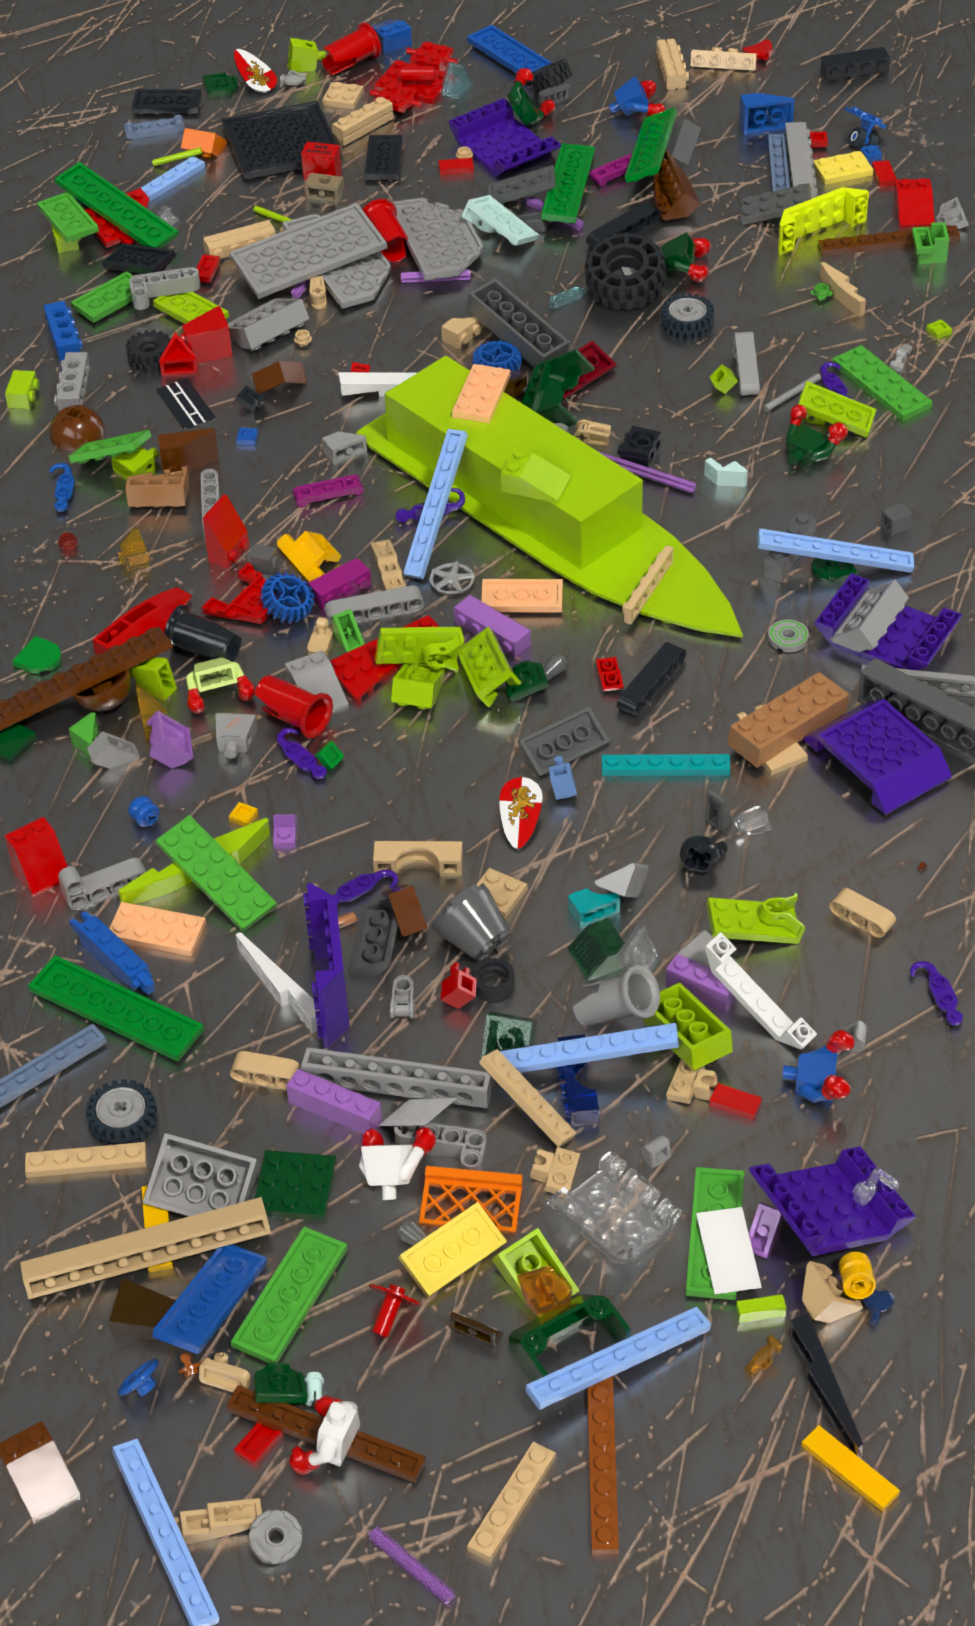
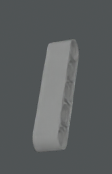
[201,469,220,543]
[324,585,424,625]

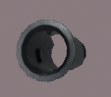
[164,604,242,662]

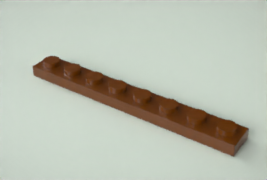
[818,225,960,256]
[226,1385,426,1483]

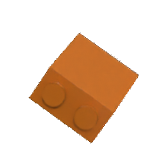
[181,128,227,159]

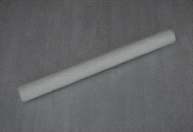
[763,373,821,412]

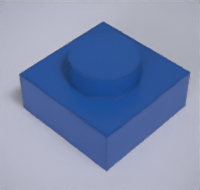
[860,145,882,162]

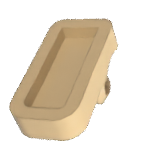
[307,617,334,656]
[199,1352,251,1393]

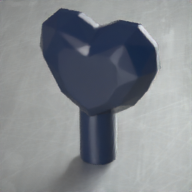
[863,1289,895,1326]

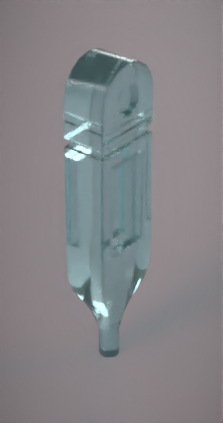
[549,287,588,308]

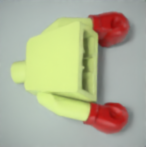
[186,658,255,714]

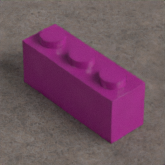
[308,558,372,610]

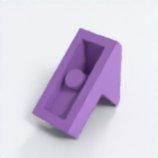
[273,814,297,849]
[749,1202,782,1259]

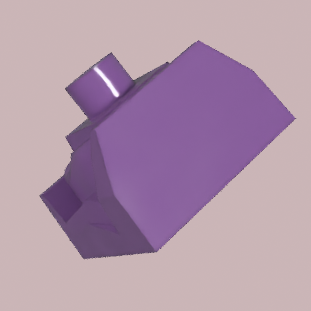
[147,710,194,768]

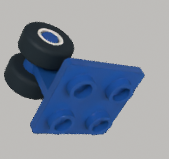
[845,106,887,148]

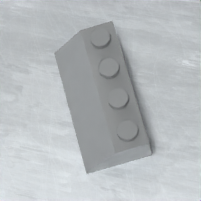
[831,579,909,652]

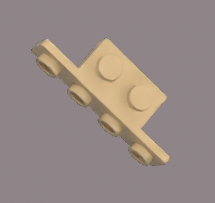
[690,47,757,70]

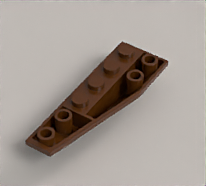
[654,148,700,220]

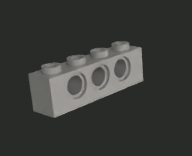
[54,352,90,411]

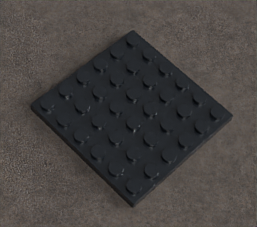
[221,101,343,179]

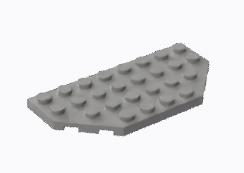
[393,198,484,280]
[282,214,391,309]

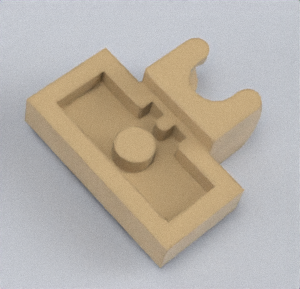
[666,1059,718,1104]
[530,1147,580,1198]

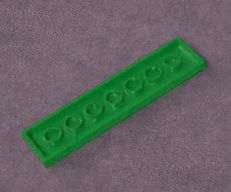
[625,107,677,183]
[541,143,595,224]
[55,162,179,248]
[28,955,204,1062]

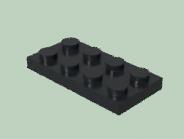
[132,89,202,114]
[365,135,403,181]
[101,243,176,274]

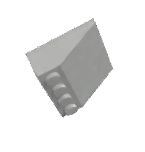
[228,298,309,351]
[143,1133,260,1216]

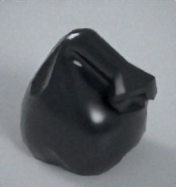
[680,835,727,873]

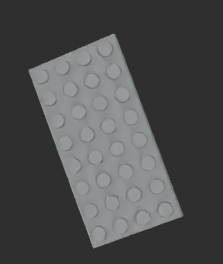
[229,203,387,299]

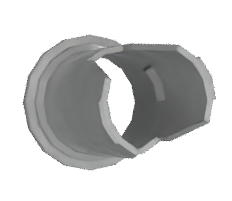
[573,965,660,1026]

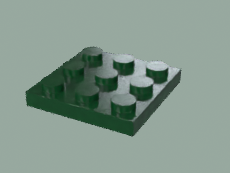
[254,1150,337,1221]

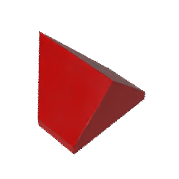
[159,332,198,376]

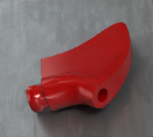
[743,39,773,61]

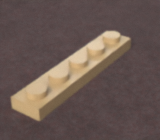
[622,545,674,625]
[479,1049,577,1147]
[25,1142,147,1178]
[467,1442,556,1563]

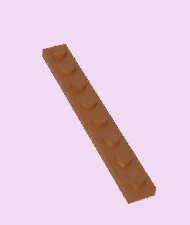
[587,1376,619,1555]

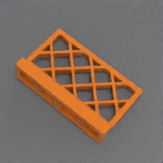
[419,1166,523,1235]

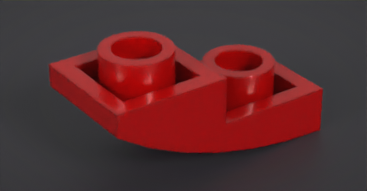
[596,657,624,692]

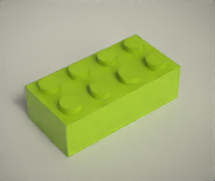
[643,982,733,1071]

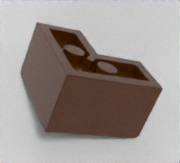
[252,361,307,394]
[381,884,428,936]

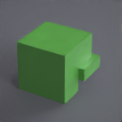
[912,222,949,264]

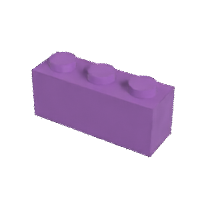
[666,954,736,1013]

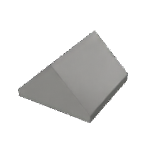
[595,863,649,898]

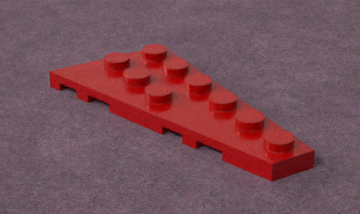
[330,615,440,704]

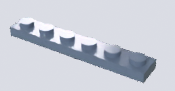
[768,134,790,191]
[0,1024,107,1108]

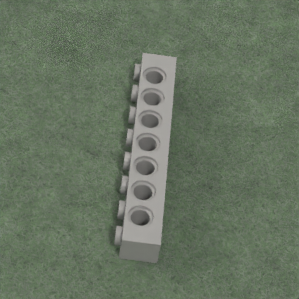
[301,1047,492,1108]

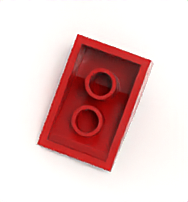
[894,178,935,228]
[203,494,250,569]

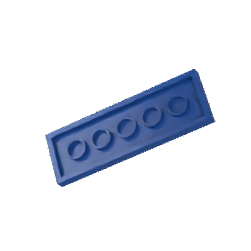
[467,25,552,82]
[153,1244,267,1355]

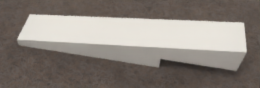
[339,372,416,397]
[236,932,321,1033]

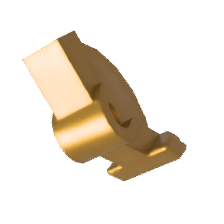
[745,1334,783,1378]

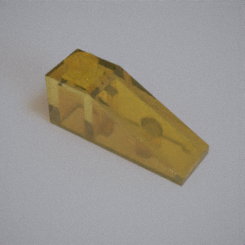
[136,685,167,744]

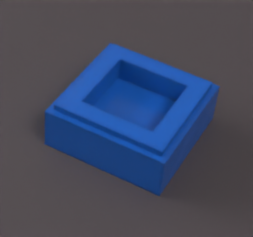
[236,428,259,446]

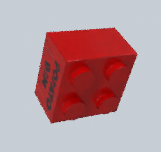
[301,142,342,182]

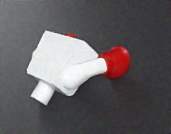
[359,1127,436,1200]
[289,1395,360,1475]

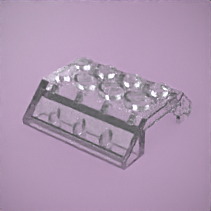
[546,1150,682,1264]

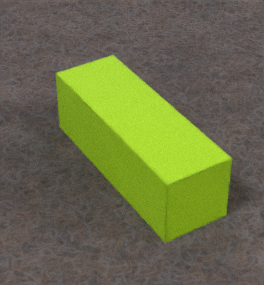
[736,1294,786,1323]

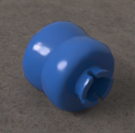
[128,796,160,827]

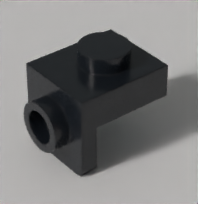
[235,385,267,413]

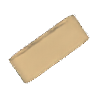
[829,888,896,938]
[230,1051,301,1090]

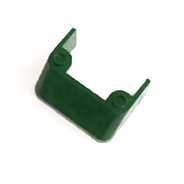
[522,349,595,427]
[508,1294,631,1382]

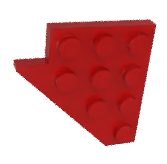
[84,188,150,248]

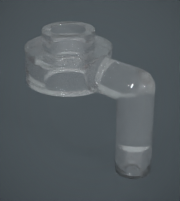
[852,1167,900,1206]

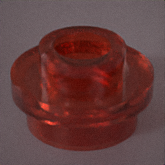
[58,532,78,550]

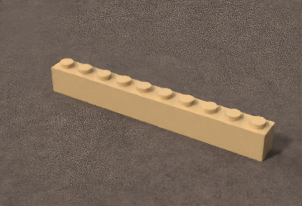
[20,1197,271,1299]

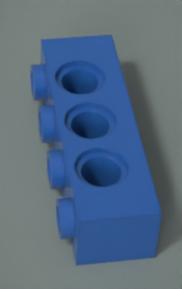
[43,301,83,362]

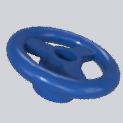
[117,1358,159,1397]

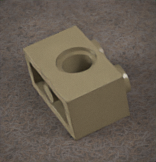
[305,173,345,203]

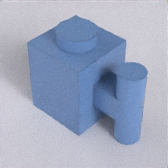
[549,756,577,800]

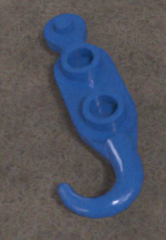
[49,463,75,512]

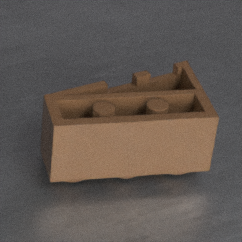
[125,466,190,508]

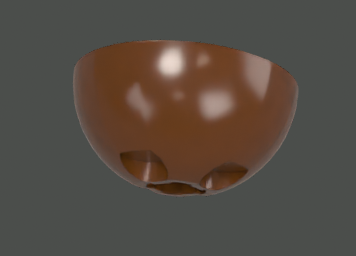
[49,405,105,451]
[73,669,131,712]

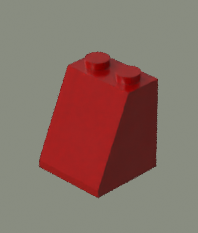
[180,306,232,364]
[4,817,68,897]

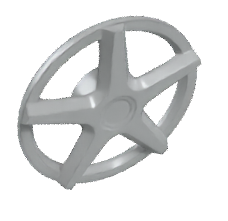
[430,561,474,595]

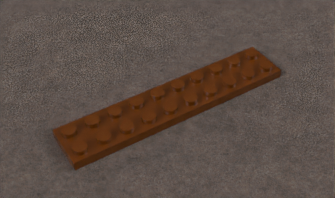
[0,627,173,731]

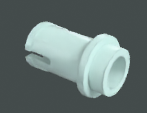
[304,1372,324,1407]

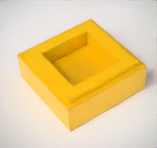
[228,802,258,826]

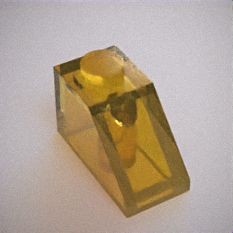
[118,527,150,571]

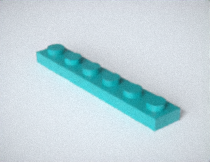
[602,754,730,776]

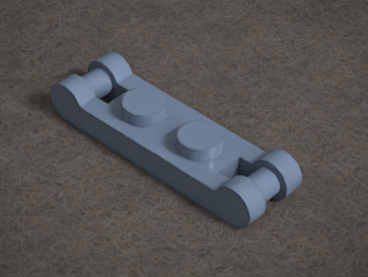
[124,115,185,140]

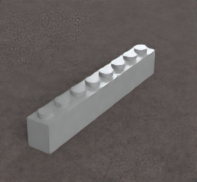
[785,122,818,199]

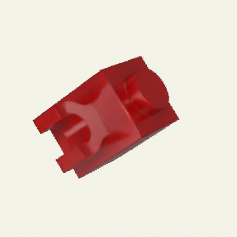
[441,962,477,1009]

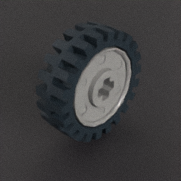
[661,293,715,339]
[86,1079,158,1145]

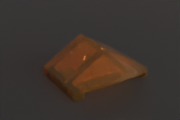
[517,1265,572,1316]

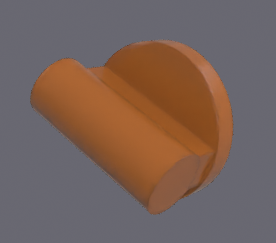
[178,1352,202,1377]

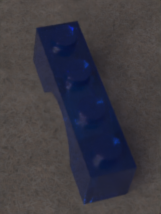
[557,1034,599,1126]

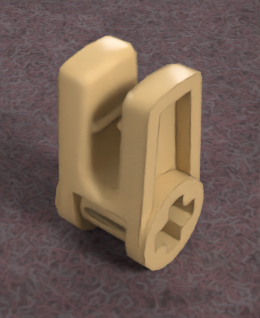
[310,276,327,310]
[573,419,611,446]

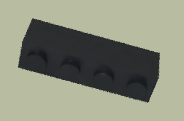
[820,47,890,81]

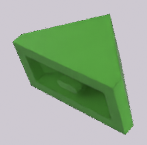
[332,609,365,653]
[69,713,98,756]

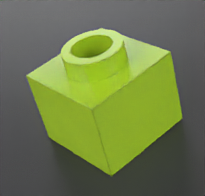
[710,364,738,394]

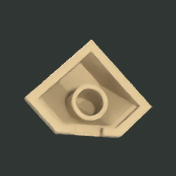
[802,1261,863,1323]

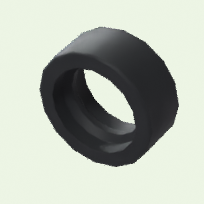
[472,958,515,1002]

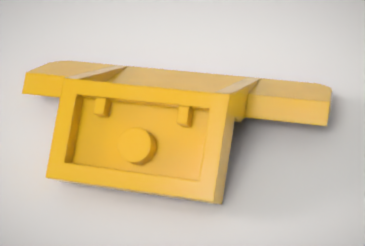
[277,531,342,582]

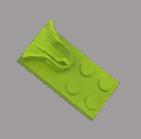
[798,381,876,438]
[458,626,522,708]
[375,627,464,673]
[706,893,805,944]

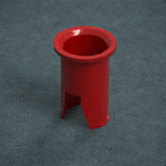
[321,22,381,75]
[362,199,409,263]
[254,675,333,739]

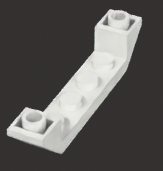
[705,932,817,1050]

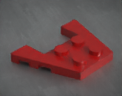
[201,563,278,624]

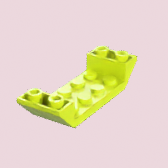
[778,187,869,255]

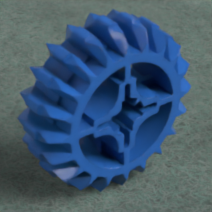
[472,340,522,370]
[260,571,314,624]

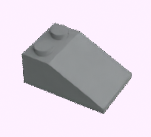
[285,650,349,712]

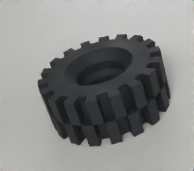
[531,59,572,91]
[126,330,171,373]

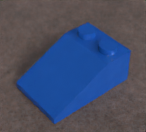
[371,20,412,54]
[739,93,794,135]

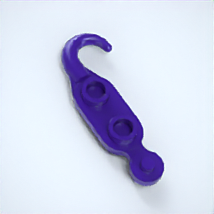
[820,362,852,399]
[395,488,465,523]
[277,728,327,779]
[332,869,399,906]
[910,961,963,1026]

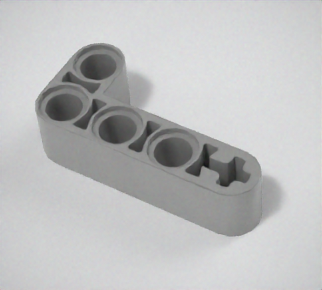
[129,267,200,310]
[732,331,760,396]
[58,858,147,910]
[394,1123,487,1171]

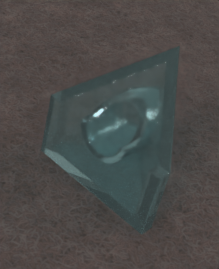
[442,62,474,99]

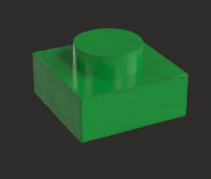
[315,740,345,771]

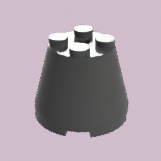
[432,883,511,962]

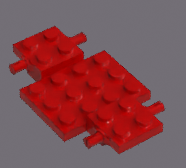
[369,41,458,113]

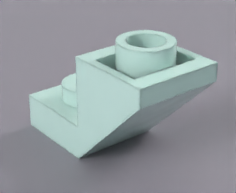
[704,458,748,487]

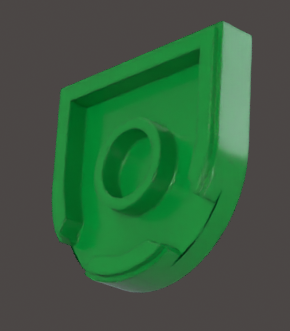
[12,636,61,674]

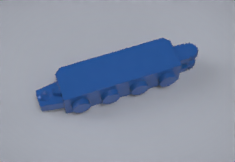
[69,911,155,995]

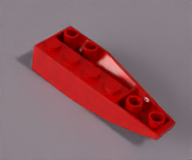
[92,587,192,655]

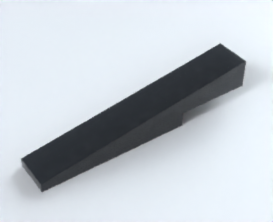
[789,1313,864,1459]

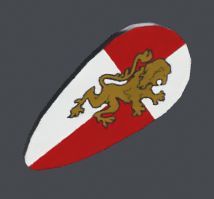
[234,49,277,93]
[499,777,543,850]

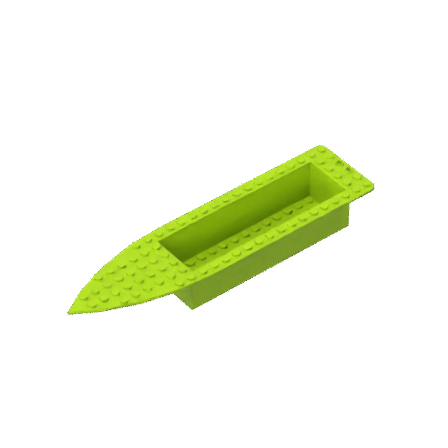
[356,356,743,638]

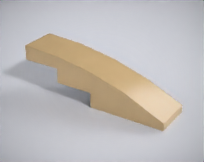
[820,262,866,317]
[371,539,406,590]
[174,1498,262,1545]

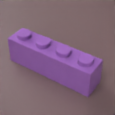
[454,595,531,658]
[286,1069,382,1134]

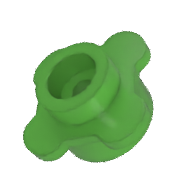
[811,283,833,300]

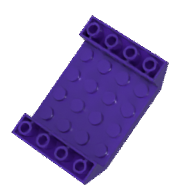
[448,98,561,177]
[815,573,962,670]
[803,699,952,815]
[303,883,350,1048]
[749,1146,916,1256]

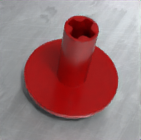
[369,1284,421,1338]

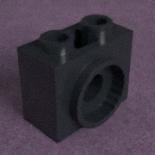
[617,426,661,468]

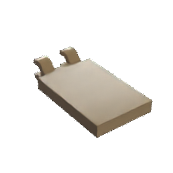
[735,704,808,775]

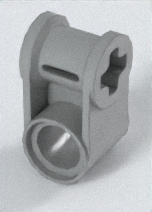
[390,975,415,1019]

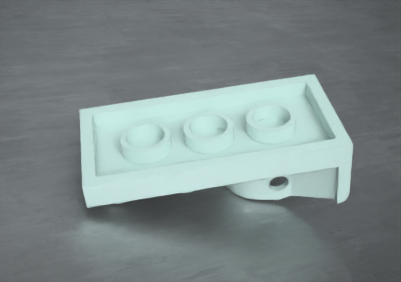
[462,195,539,246]

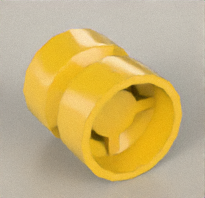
[839,1252,876,1299]

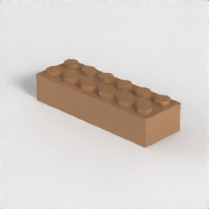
[727,672,849,768]

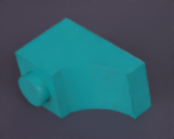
[568,888,620,928]

